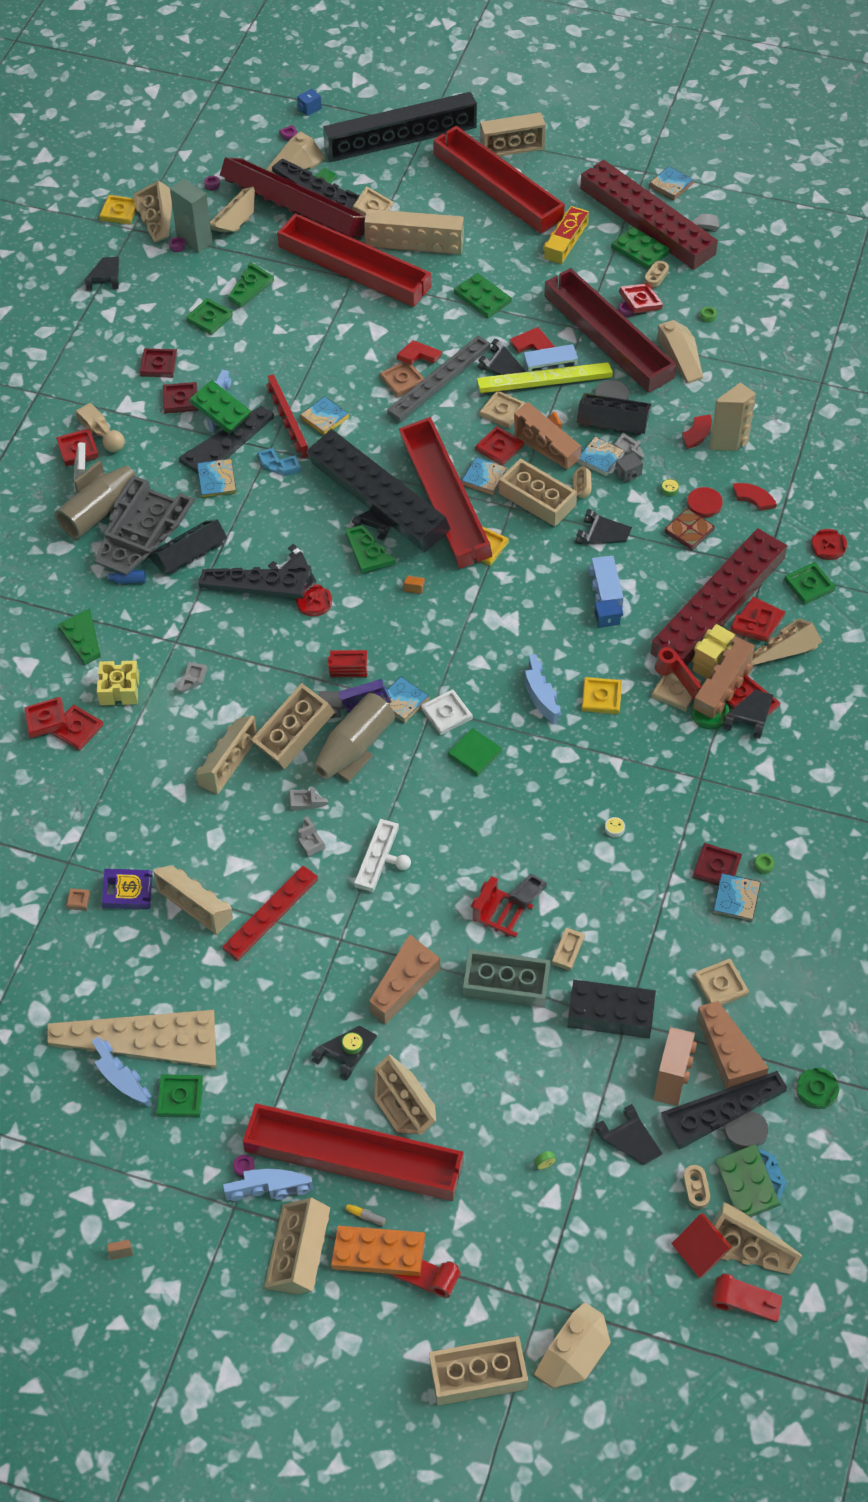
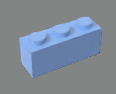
[523,344,578,372]
[589,556,623,608]

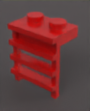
[328,650,367,678]
[471,876,534,938]

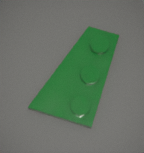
[228,262,274,308]
[345,525,396,573]
[58,608,101,665]

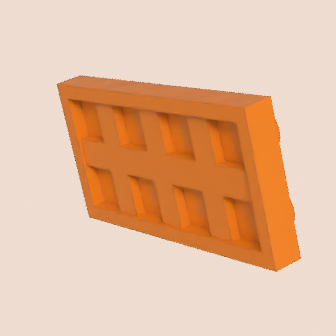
[331,1226,426,1276]

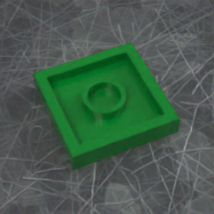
[186,298,233,335]
[784,562,836,605]
[448,728,502,777]
[157,1074,204,1118]

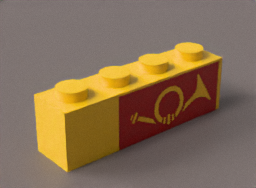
[543,206,589,264]

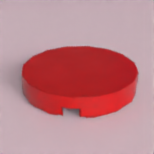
[687,487,723,518]
[811,529,847,560]
[296,584,332,617]

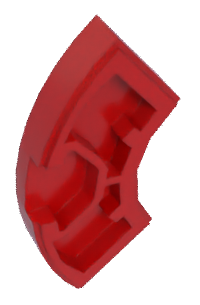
[682,414,712,449]
[732,483,777,511]

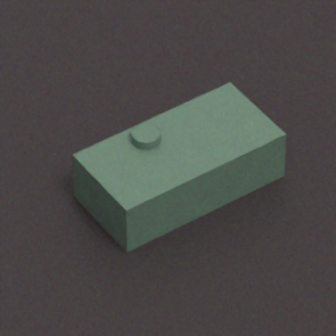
[170,179,213,253]
[463,949,551,1007]

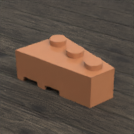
[653,1027,697,1106]

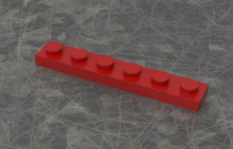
[266,374,309,459]
[222,866,318,961]

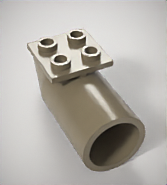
[55,460,136,539]
[313,693,395,782]

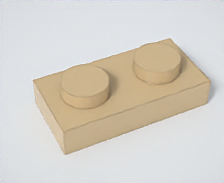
[552,928,585,971]

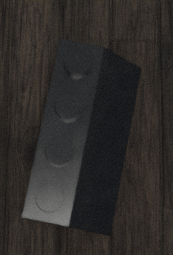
[577,393,651,435]
[148,519,227,574]

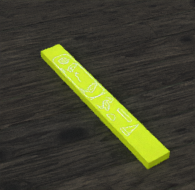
[477,362,613,393]

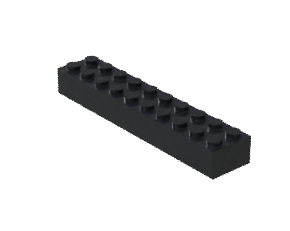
[323,92,477,163]
[306,429,451,552]

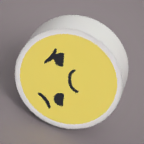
[605,817,625,838]

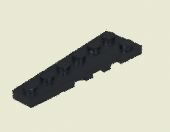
[272,158,360,209]
[179,406,274,474]
[198,565,312,599]
[661,1071,787,1150]

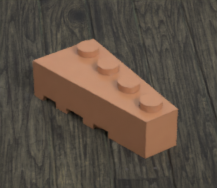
[514,402,581,470]
[693,636,755,719]
[369,934,440,1025]
[697,1001,769,1089]

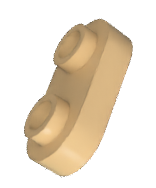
[645,261,669,287]
[573,466,592,499]
[683,1165,710,1209]

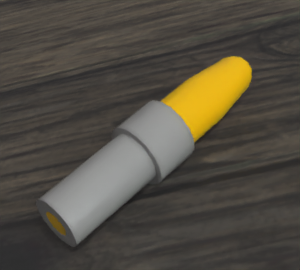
[345,1204,386,1227]

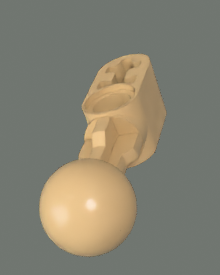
[75,403,125,452]

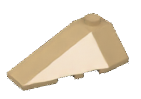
[266,132,325,173]
[134,181,172,243]
[657,320,703,384]
[751,618,822,665]
[712,1202,802,1274]

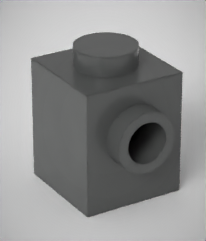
[614,452,643,483]
[319,691,345,718]

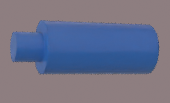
[109,570,146,584]

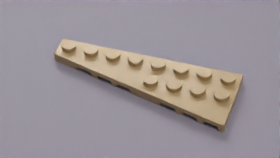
[48,1010,217,1069]

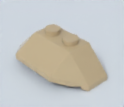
[210,187,255,233]
[374,1055,436,1135]
[534,1302,611,1389]

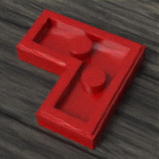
[510,327,555,353]
[397,340,442,365]
[730,606,776,642]

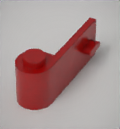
[654,647,702,700]
[389,1260,461,1298]
[711,1274,782,1322]

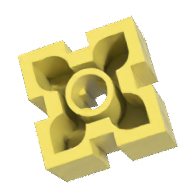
[692,624,735,679]
[97,661,139,705]

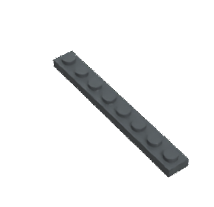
[387,336,491,422]

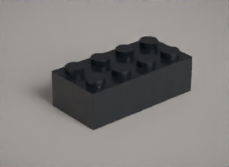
[567,979,656,1039]

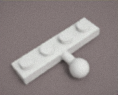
[354,819,411,892]

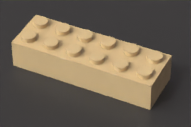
[365,209,464,254]

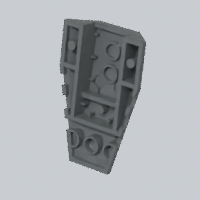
[95,475,195,576]

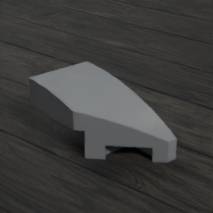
[692,214,719,231]
[614,433,644,460]
[178,662,208,693]
[288,788,328,810]
[298,816,326,857]

